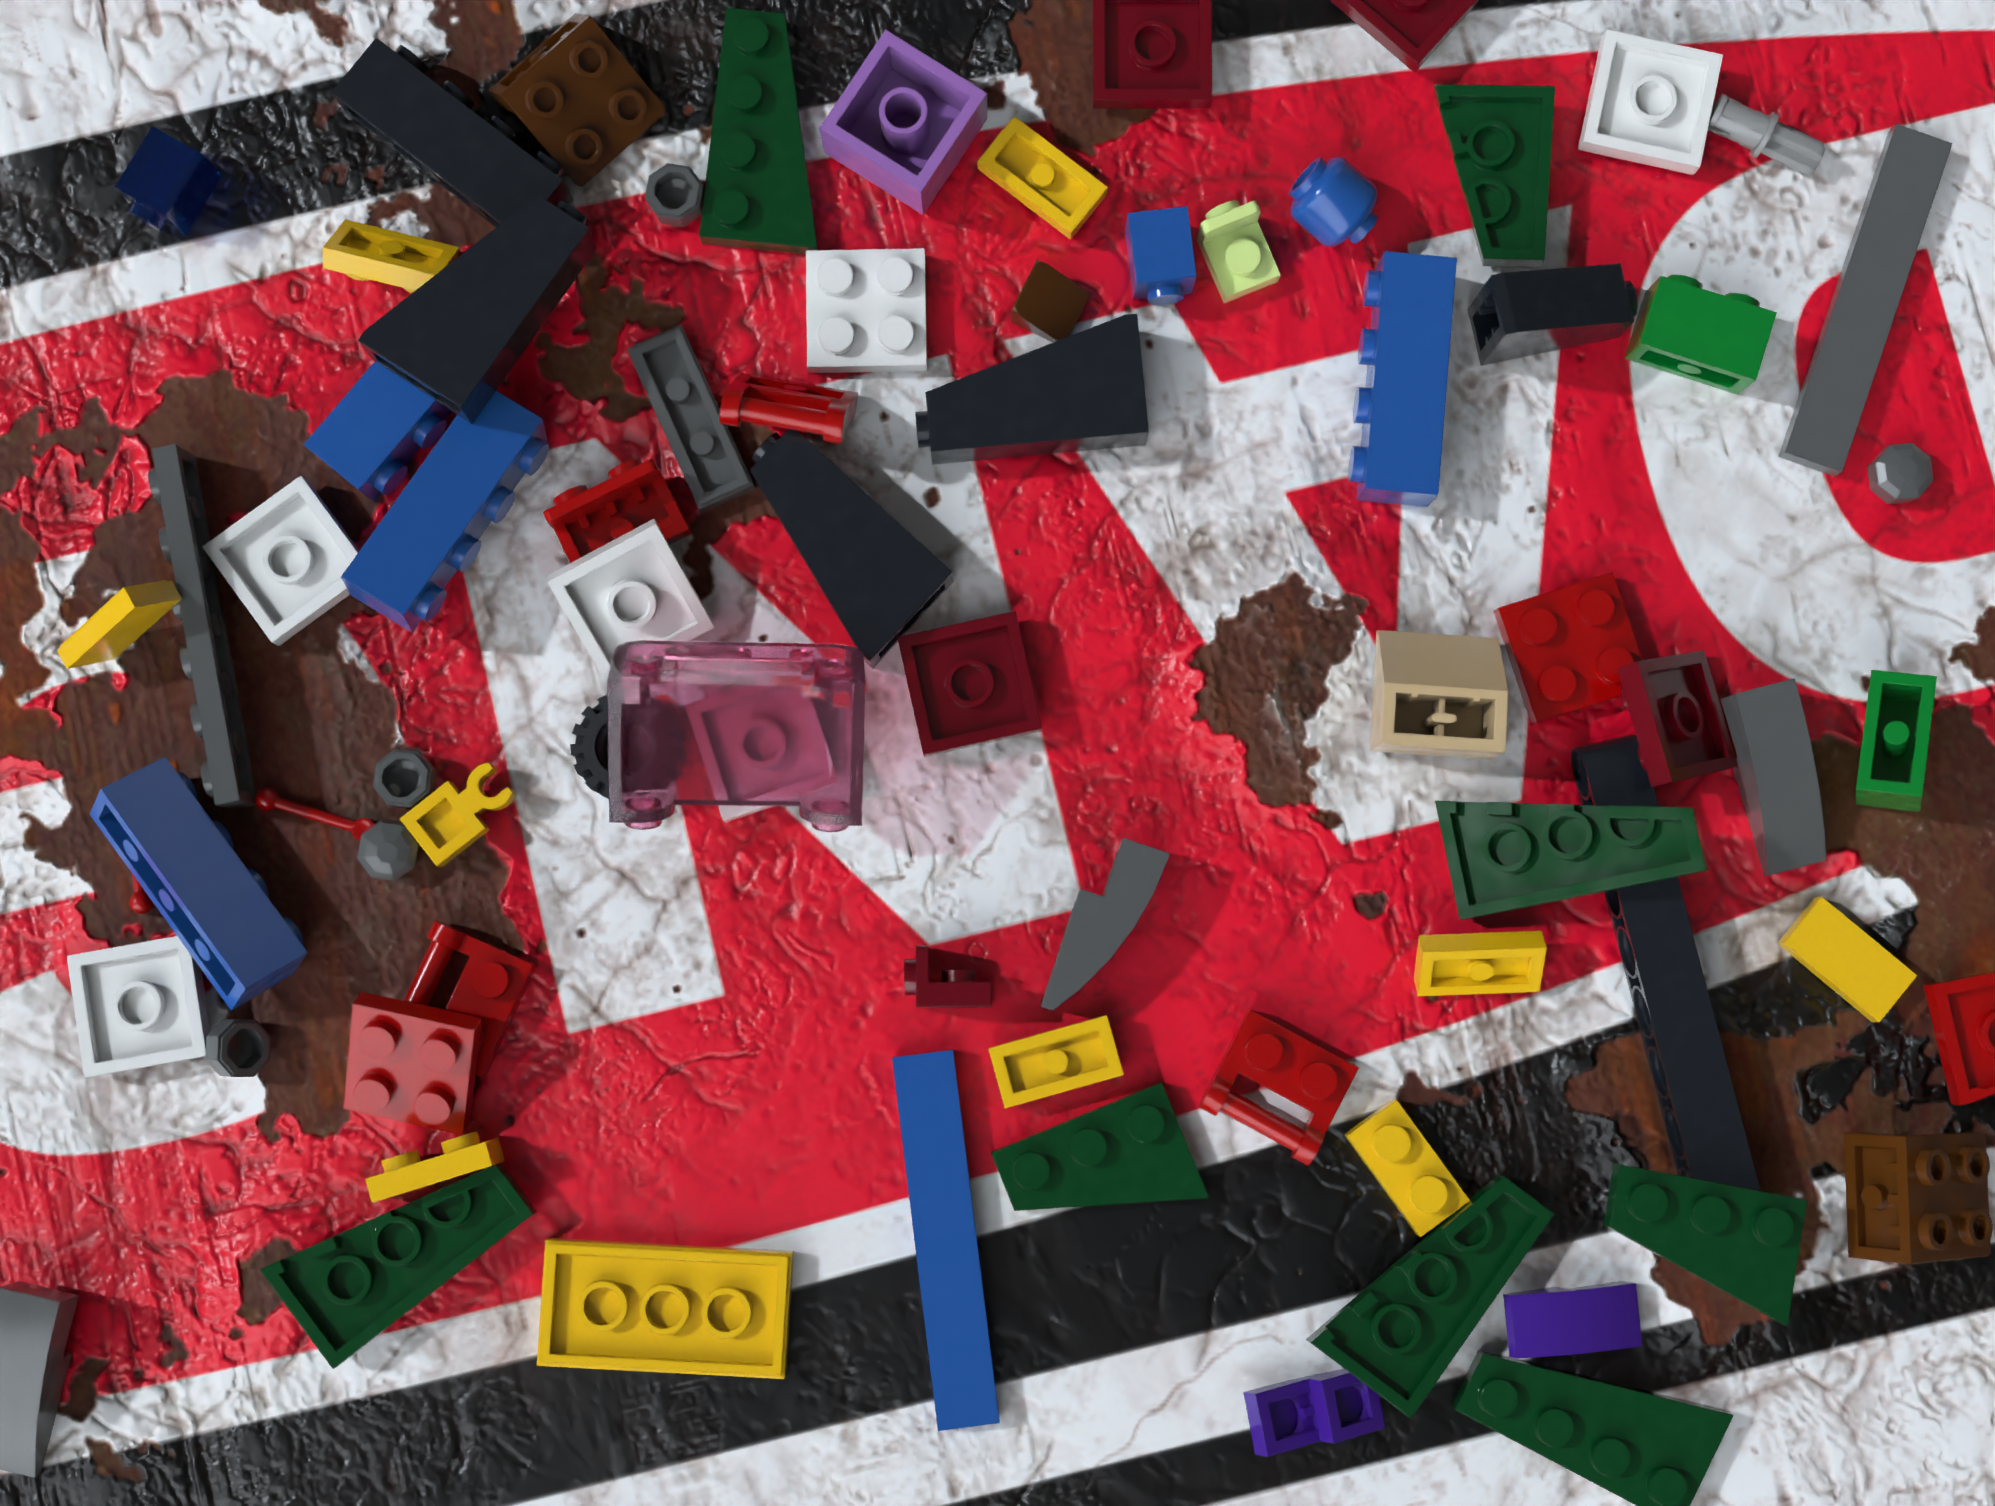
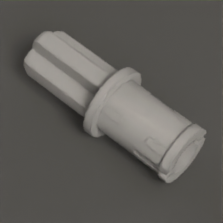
[1708,93,1826,174]

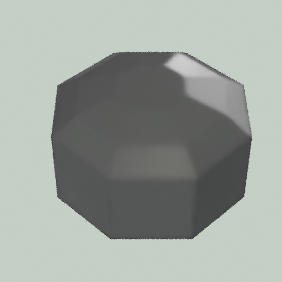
[645,163,705,227]
[1867,443,1933,504]
[373,749,437,808]
[357,819,419,881]
[205,1019,271,1077]

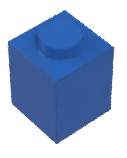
[1125,206,1197,305]

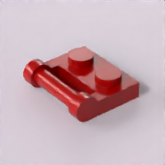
[720,373,858,444]
[404,920,537,1077]
[1199,1009,1359,1166]

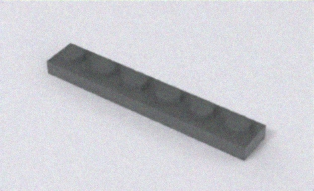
[148,444,256,809]

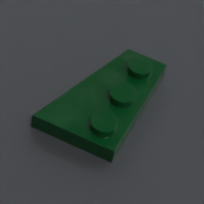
[1434,84,1555,268]
[991,1082,1209,1211]
[1603,1163,1807,1327]

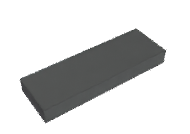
[627,325,756,513]

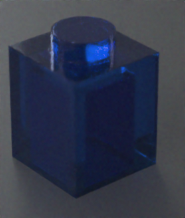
[115,126,223,235]

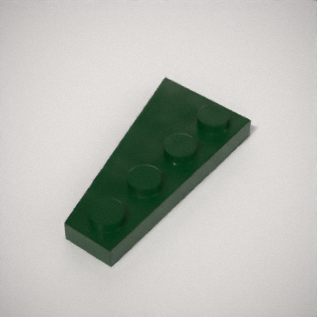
[699,8,818,254]
[1435,801,1710,920]
[259,1163,537,1369]
[1306,1175,1554,1419]
[1451,1350,1734,1506]

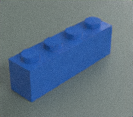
[1348,251,1457,507]
[303,362,452,502]
[341,391,549,633]
[90,757,308,1011]

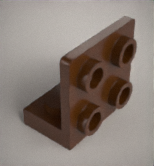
[488,13,665,187]
[1844,1131,1993,1264]

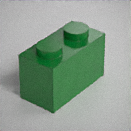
[1624,275,1777,395]
[1856,670,1937,812]

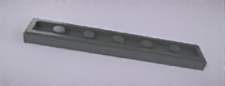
[1778,124,1953,477]

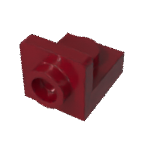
[904,945,991,1008]

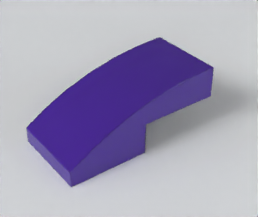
[1503,1281,1642,1358]
[1243,1369,1385,1457]

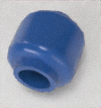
[1288,157,1378,247]

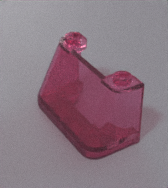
[607,640,865,832]

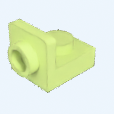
[1196,200,1281,304]

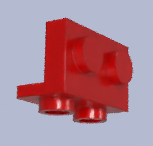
[543,458,692,563]

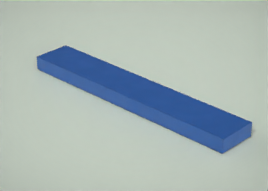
[892,1049,1000,1431]

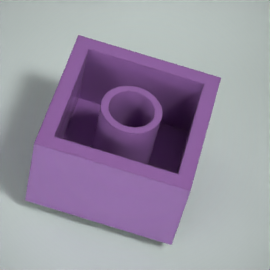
[819,29,988,215]

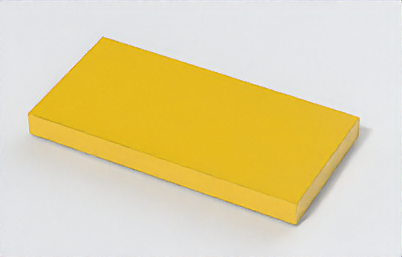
[537,1238,794,1379]

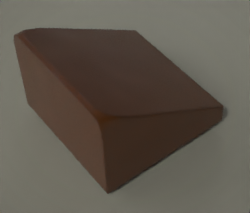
[1011,260,1090,342]

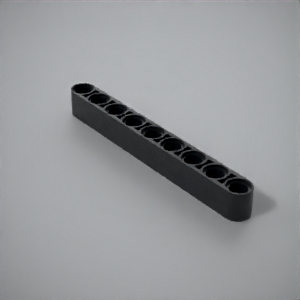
[1571,734,1761,1191]

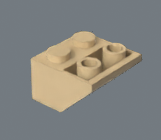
[1370,630,1508,759]

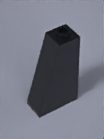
[358,195,597,424]
[915,314,1149,465]
[750,429,954,669]

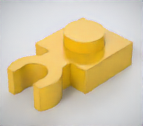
[400,763,517,867]

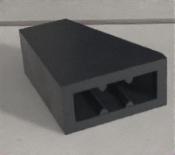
[1467,263,1638,366]

